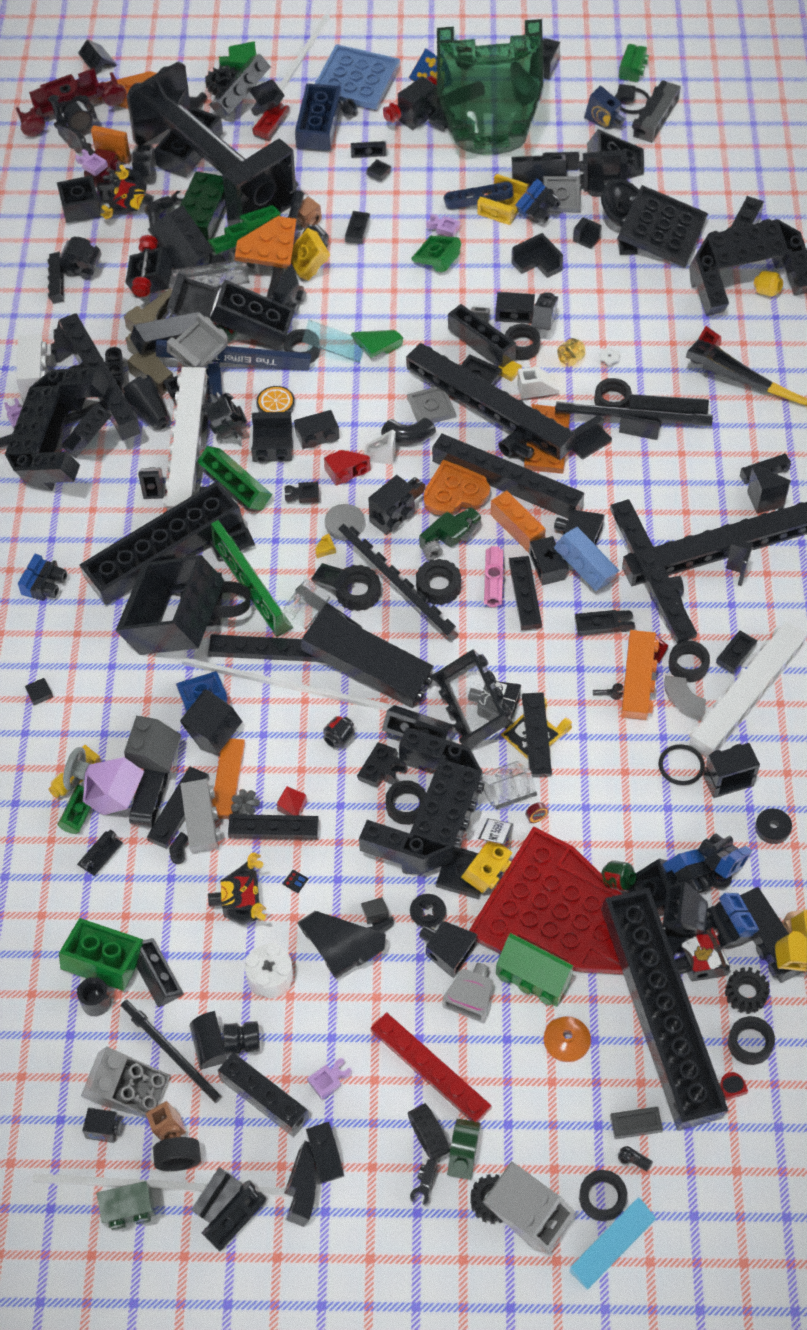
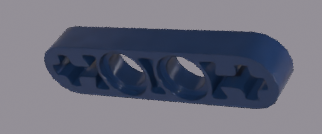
[443,182,514,209]

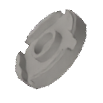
[324,504,365,540]

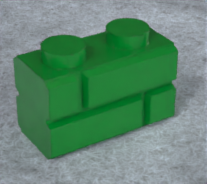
[618,43,649,83]

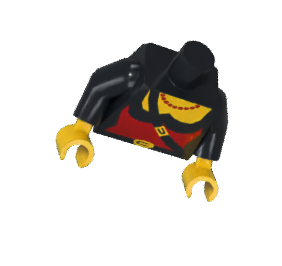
[100,165,154,219]
[208,852,267,925]

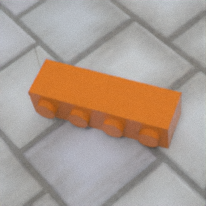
[621,630,659,720]

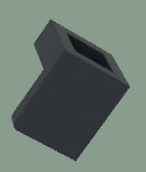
[573,217,602,249]

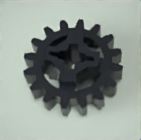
[205,65,239,96]

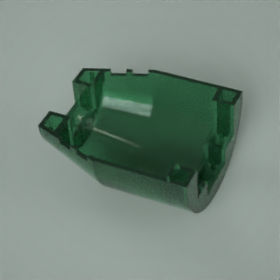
[437,19,544,155]

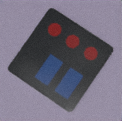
[282,870,309,893]

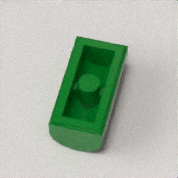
[57,784,91,834]

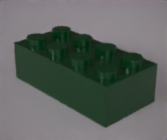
[179,171,226,241]

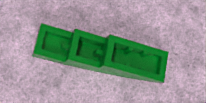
[208,205,281,254]

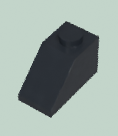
[138,467,164,499]
[306,1122,345,1184]

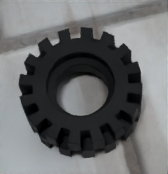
[725,967,770,1014]
[470,1174,503,1224]

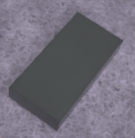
[610,1106,663,1140]

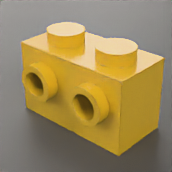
[461,841,513,893]

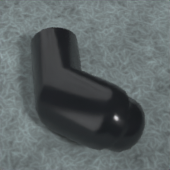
[618,1146,653,1172]

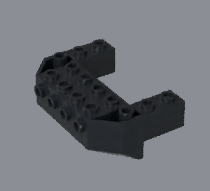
[689,219,807,316]
[5,367,110,491]
[359,727,485,874]

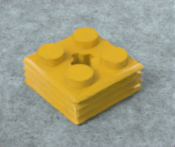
[291,228,330,281]

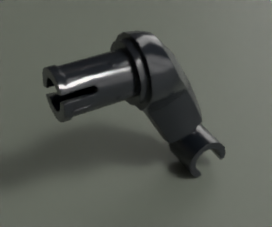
[145,191,183,227]

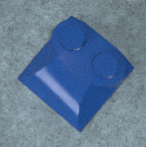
[176,671,228,712]

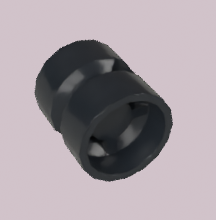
[224,1021,260,1055]

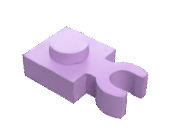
[75,149,108,176]
[426,214,460,237]
[4,398,22,429]
[307,1058,352,1100]

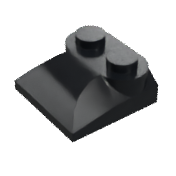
[274,266,306,315]

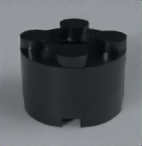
[59,236,101,280]

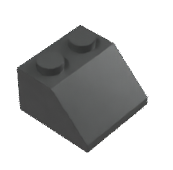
[124,715,181,773]

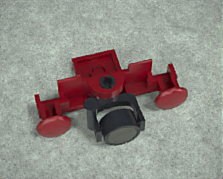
[15,68,127,137]

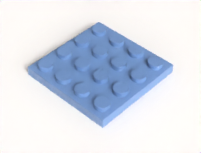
[315,44,400,110]

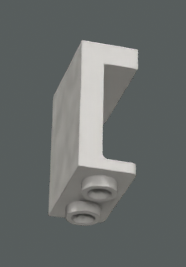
[167,313,228,368]

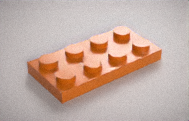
[524,404,570,474]

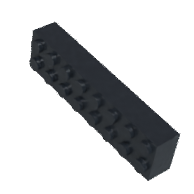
[79,481,243,605]

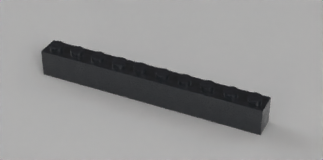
[406,342,575,460]
[622,502,807,587]

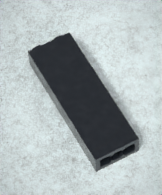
[301,608,434,708]

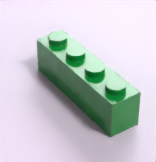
[197,445,273,511]

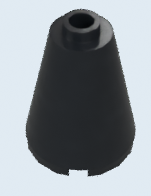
[123,375,170,430]

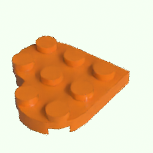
[424,460,491,516]

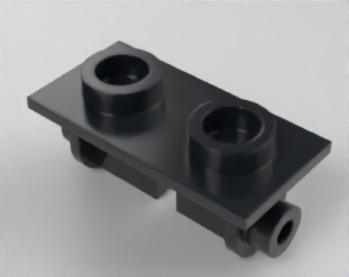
[77,829,123,876]

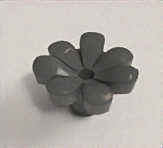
[231,789,260,814]

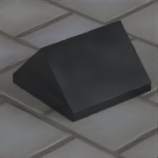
[747,464,791,514]

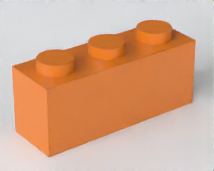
[490,490,546,553]

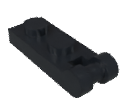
[201,1180,266,1252]

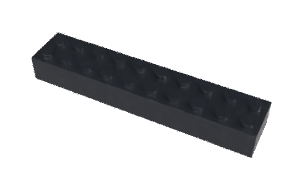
[601,888,729,1131]

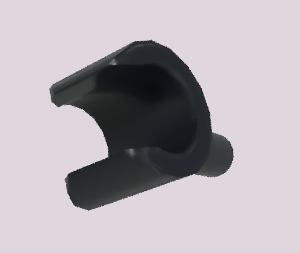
[593,683,623,700]

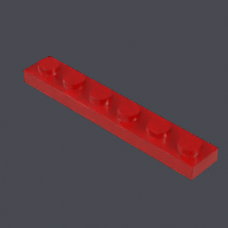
[370,1012,492,1122]

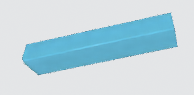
[569,1197,656,1290]

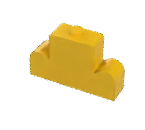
[775,909,807,971]

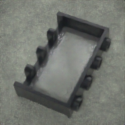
[431,649,513,749]

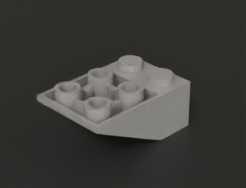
[81,1046,171,1118]
[483,1161,576,1253]

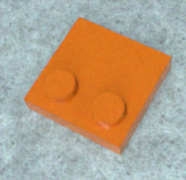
[91,125,131,164]

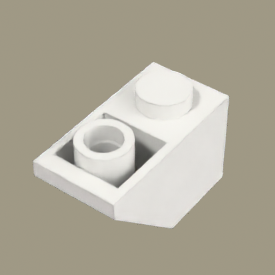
[517,366,559,399]

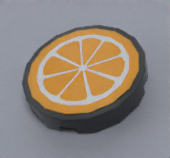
[256,386,295,413]

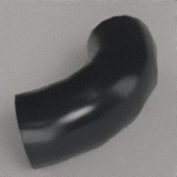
[381,418,436,445]

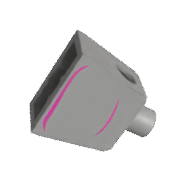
[443,963,493,1023]

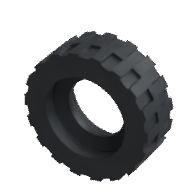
[416,559,461,605]
[335,565,381,611]
[407,1103,450,1161]

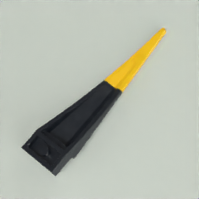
[685,339,807,406]

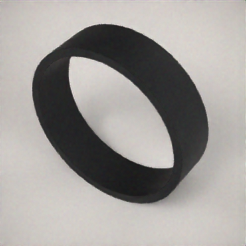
[212,581,250,618]

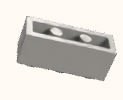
[180,779,222,853]

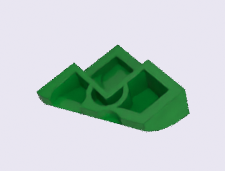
[351,330,403,358]

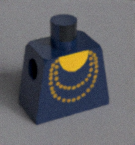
[584,85,626,129]

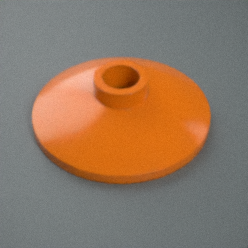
[543,1016,591,1062]

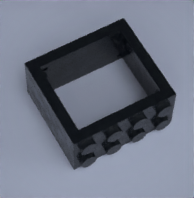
[115,555,225,655]

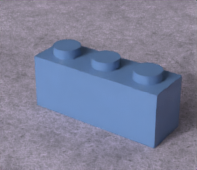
[554,527,620,591]

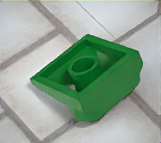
[411,235,462,272]

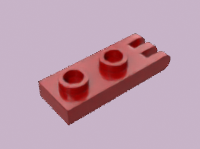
[252,103,290,139]

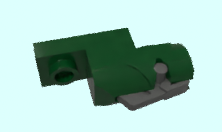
[419,507,481,549]

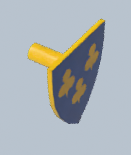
[408,48,450,88]

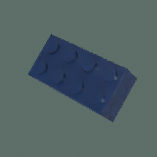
[295,83,341,151]

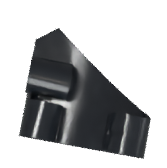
[297,911,386,979]

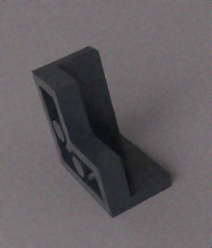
[511,233,563,278]

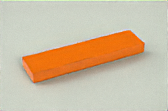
[212,738,245,819]

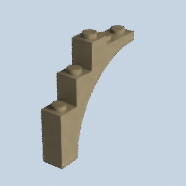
[124,289,173,396]

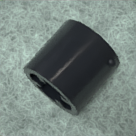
[76,977,111,1017]

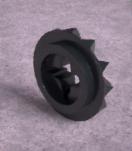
[410,894,446,928]

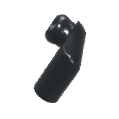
[189,92,207,108]
[169,832,188,864]

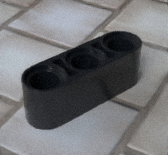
[129,769,168,828]

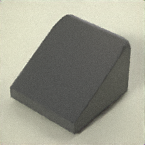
[471,307,490,323]
[361,897,389,924]

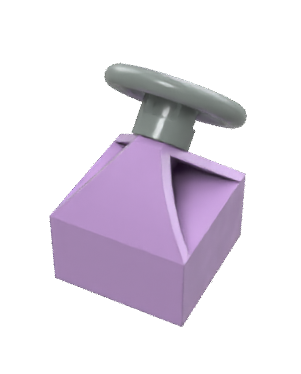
[63,747,144,815]

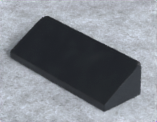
[136,938,184,1007]

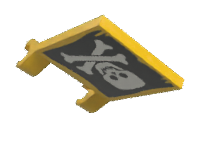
[501,697,572,759]

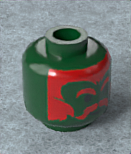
[601,860,636,891]

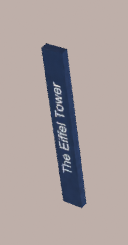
[156,339,311,371]

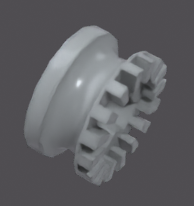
[422,540,443,560]

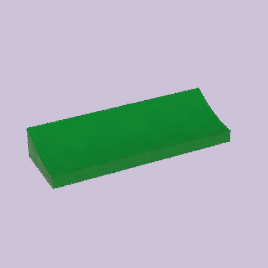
[211,520,294,637]

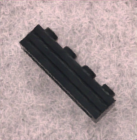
[739,453,791,484]

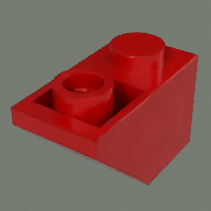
[324,450,371,486]

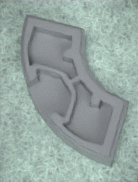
[664,675,706,721]

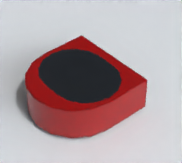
[720,1072,748,1101]

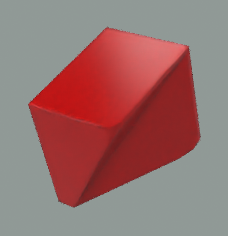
[276,786,307,815]

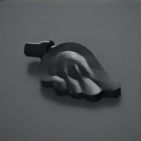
[54,121,95,156]

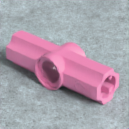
[484,546,503,607]

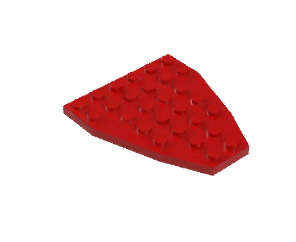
[469,826,623,974]

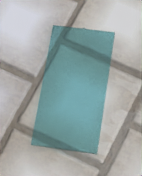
[302,320,363,363]

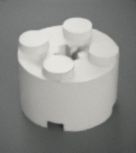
[245,943,293,998]

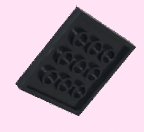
[617,185,708,268]

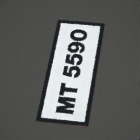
[478,818,513,845]

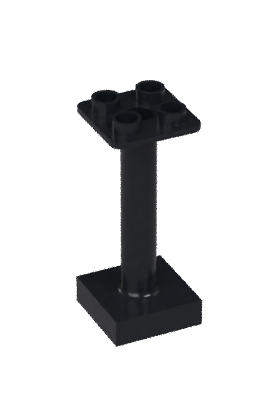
[127,61,296,226]

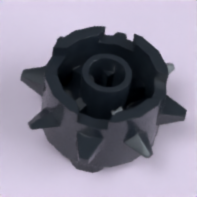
[202,392,247,439]

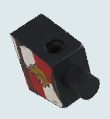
[675,928,730,981]

